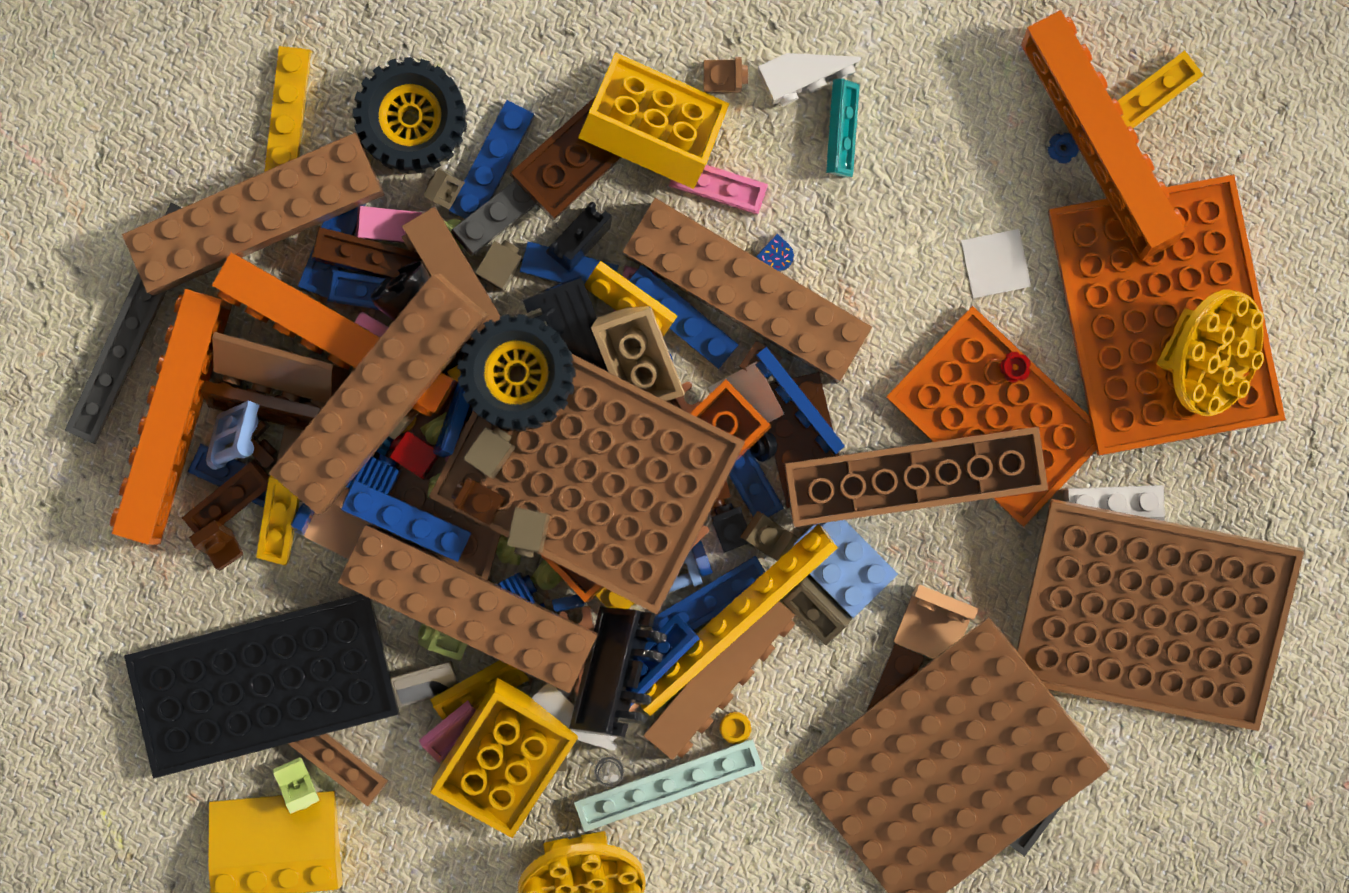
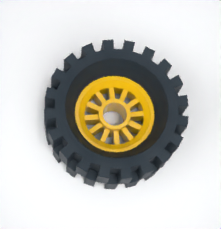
[353,57,467,174]
[458,314,576,431]

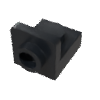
[711,503,749,553]

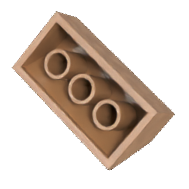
[213,332,350,409]

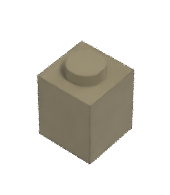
[475,240,523,291]
[463,426,516,479]
[507,507,550,558]

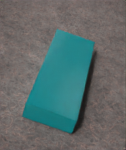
[826,79,860,177]

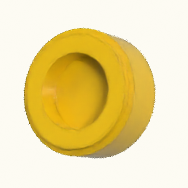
[720,712,751,744]

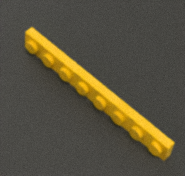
[640,524,838,716]

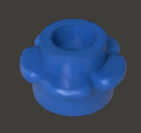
[1048,133,1079,164]

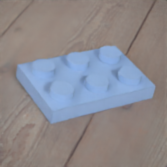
[794,520,898,618]

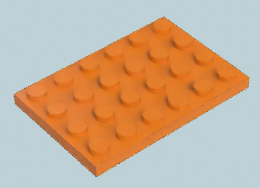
[885,306,1096,527]

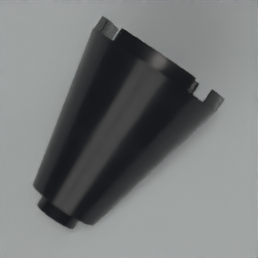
[370,260,430,321]

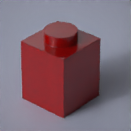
[389,431,439,479]

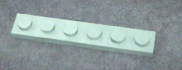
[574,738,763,832]

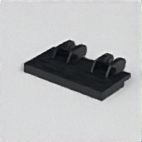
[522,276,608,372]
[569,607,667,738]

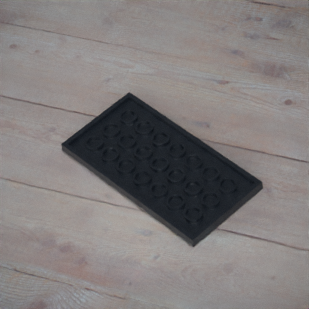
[124,594,400,779]

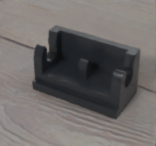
[546,201,612,272]

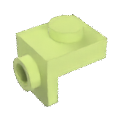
[273,758,319,814]

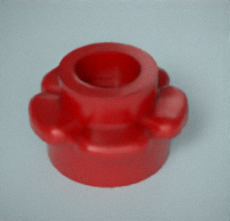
[1000,352,1031,383]

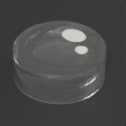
[594,755,625,787]

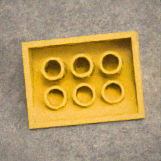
[578,52,730,189]
[430,678,578,838]
[208,791,343,893]

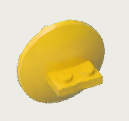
[1156,290,1264,416]
[517,831,646,893]

